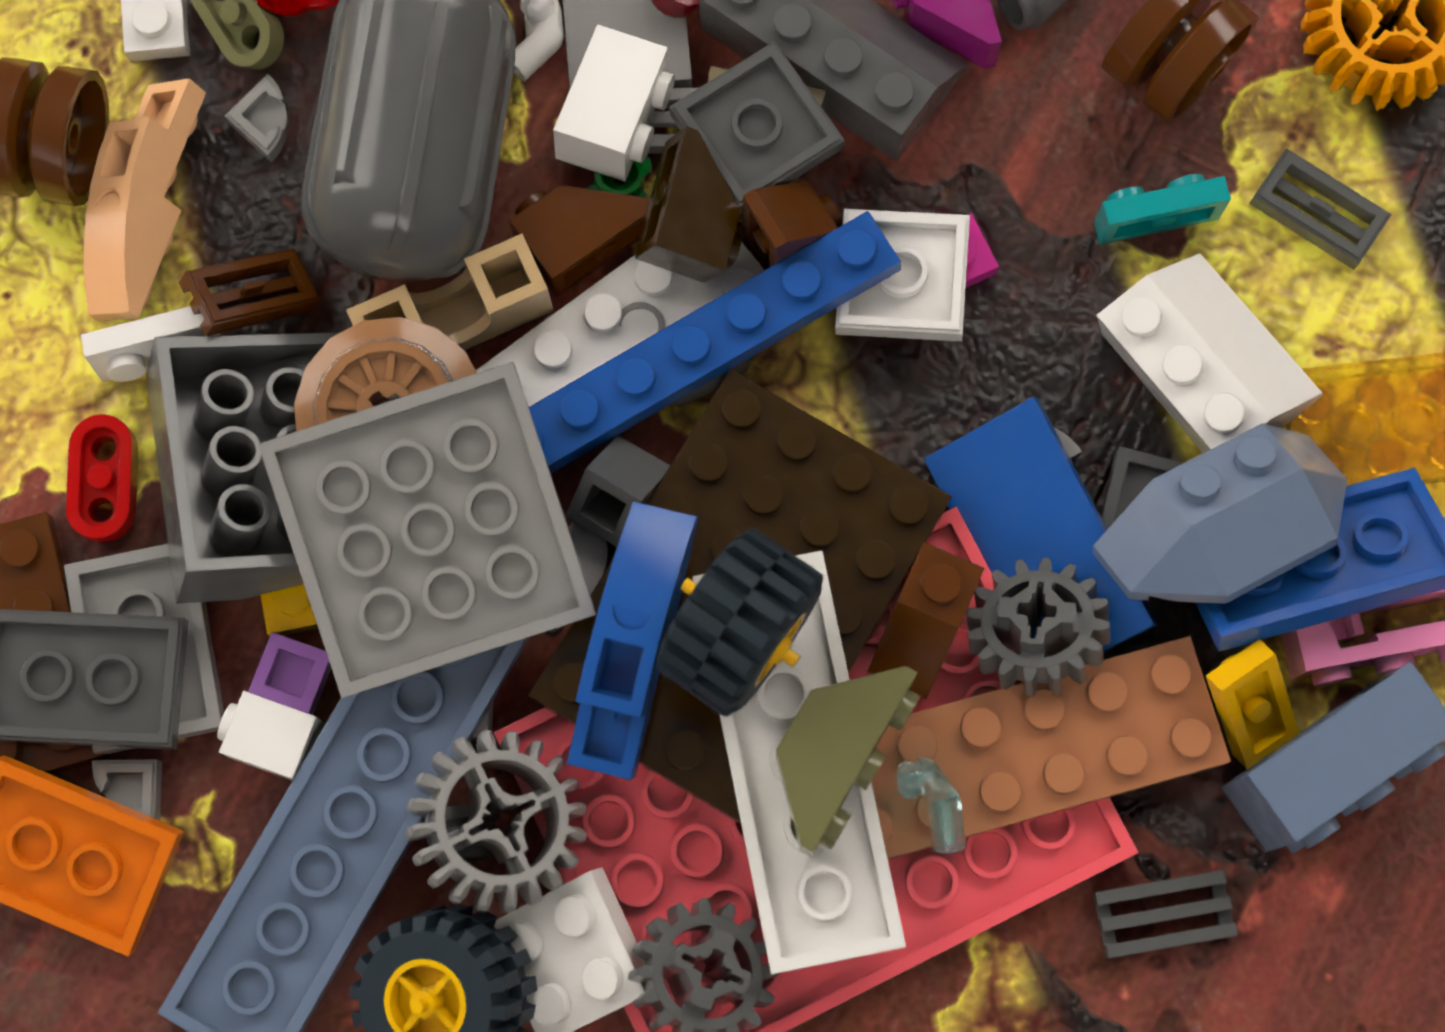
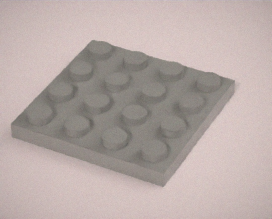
[258,361,597,698]

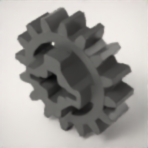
[966,558,1111,697]
[628,898,778,1032]

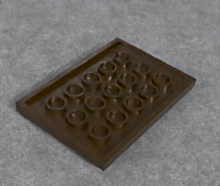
[529,369,952,825]

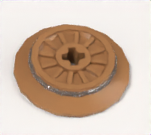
[294,317,477,431]

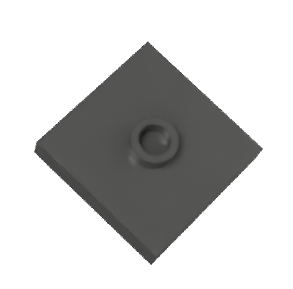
[669,41,845,213]

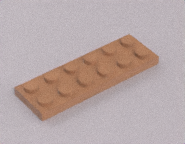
[871,636,1231,860]

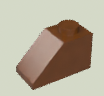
[743,180,843,270]
[509,185,650,297]
[867,542,985,699]

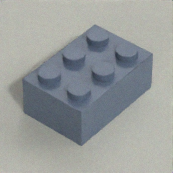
[1221,662,1445,853]

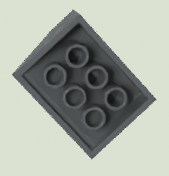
[146,333,339,604]

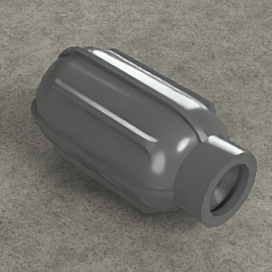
[301,0,515,283]

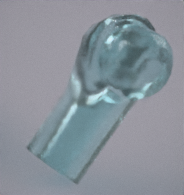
[896,757,966,853]

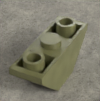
[776,666,921,857]

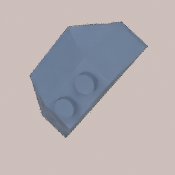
[1092,423,1347,604]

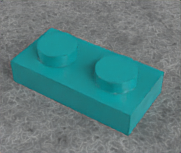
[1094,174,1231,245]

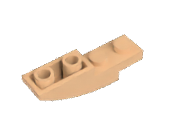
[83,78,206,321]

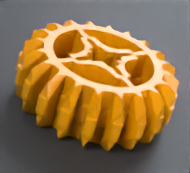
[1300,0,1445,111]

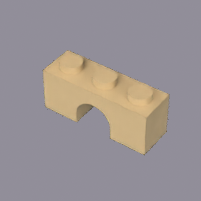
[346,234,553,350]

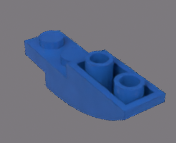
[567,501,699,780]

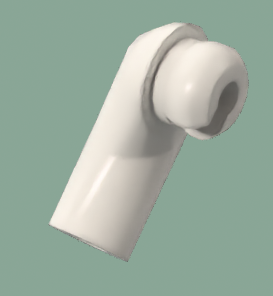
[513,0,564,81]

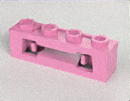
[1281,589,1445,687]

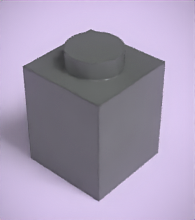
[565,435,670,547]

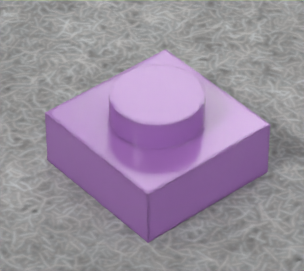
[248,632,332,715]

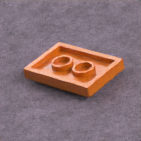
[0,755,185,957]

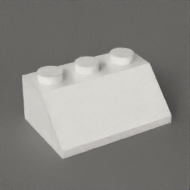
[1097,253,1323,453]

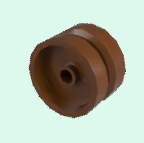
[1101,0,1259,124]
[0,57,109,206]

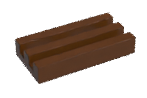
[179,248,320,336]

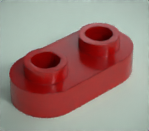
[66,414,138,543]

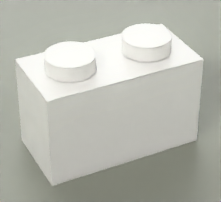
[553,24,675,182]

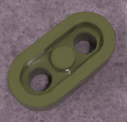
[191,0,284,70]

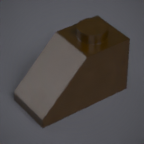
[635,126,742,283]

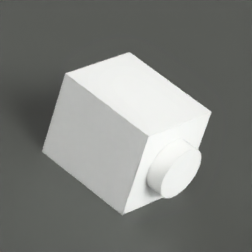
[217,691,326,781]

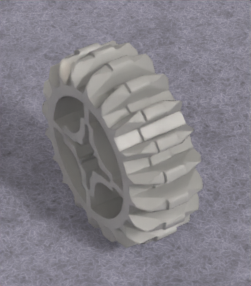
[405,730,587,913]

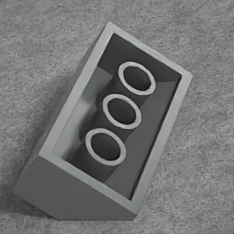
[699,0,968,162]

